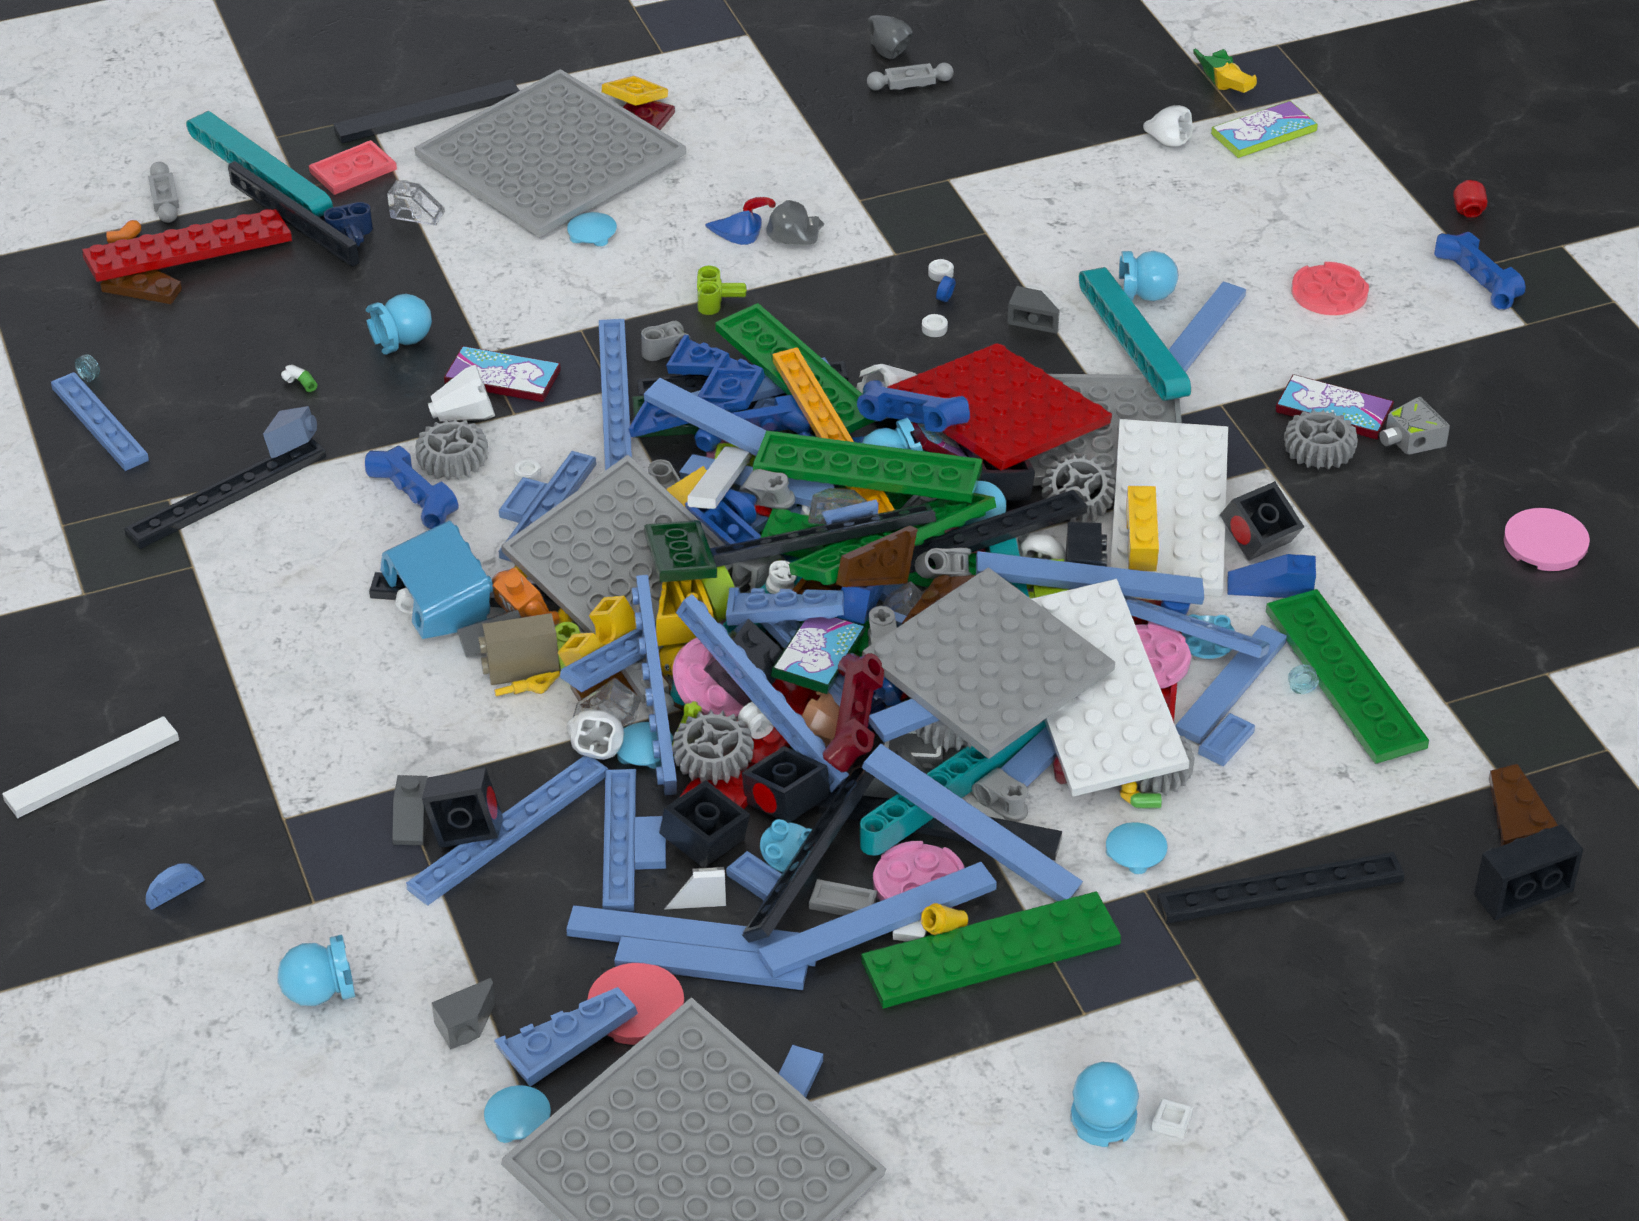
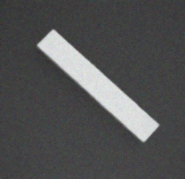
[688,446,752,509]
[2,716,179,818]

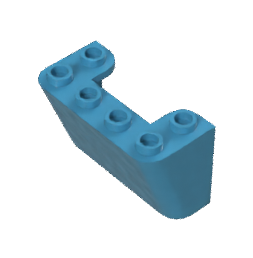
[380,521,493,639]

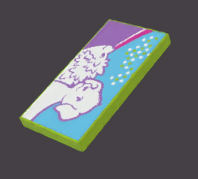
[1211,101,1318,158]

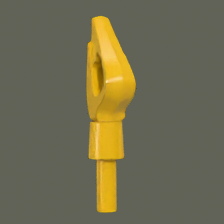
[494,671,560,696]

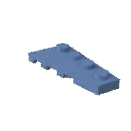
[726,588,844,626]
[494,987,638,1087]

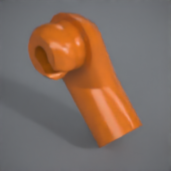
[107,220,141,244]

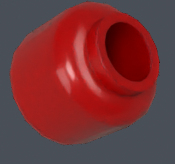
[1453,180,1488,218]

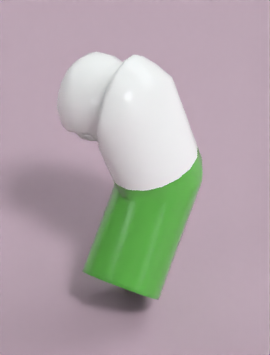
[281,365,318,392]

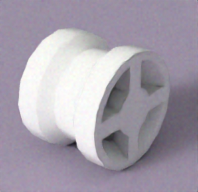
[765,560,797,594]
[738,702,774,739]

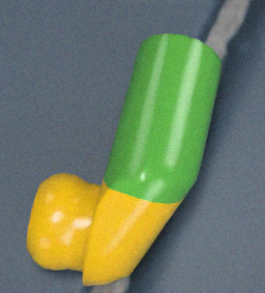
[1119,782,1162,808]

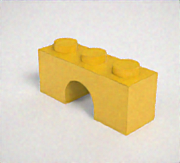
[1126,486,1159,571]
[557,596,636,666]

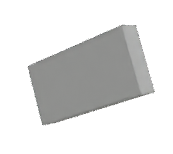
[809,879,877,916]

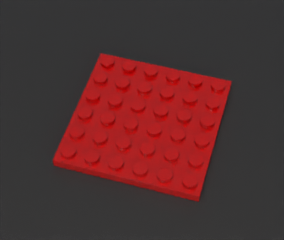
[887,343,1112,470]

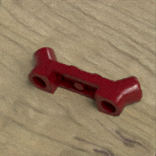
[822,653,884,773]

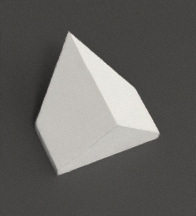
[664,867,726,910]

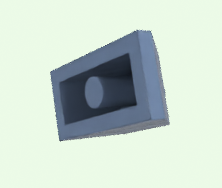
[263,406,317,458]

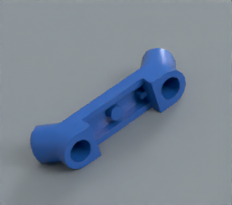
[1434,232,1525,310]
[857,380,970,432]
[695,395,813,453]
[365,446,459,529]

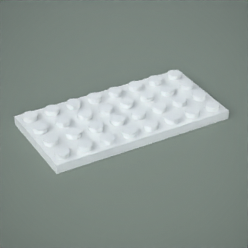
[1110,419,1228,597]
[1032,579,1189,797]

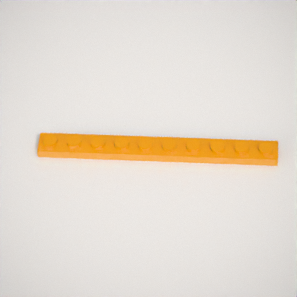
[773,347,895,514]

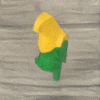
[1193,48,1257,93]

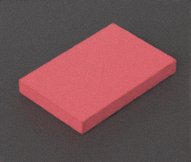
[309,140,397,195]

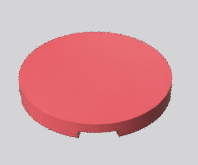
[1291,262,1369,315]
[588,963,684,1045]

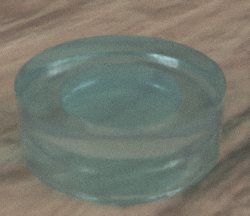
[75,354,100,382]
[1288,665,1319,694]

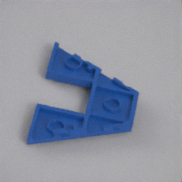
[628,335,765,437]

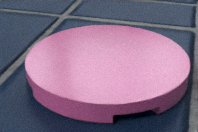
[1504,508,1590,571]
[1135,621,1191,689]
[673,638,743,717]
[873,841,965,908]

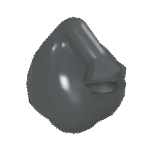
[868,15,913,59]
[766,200,824,245]

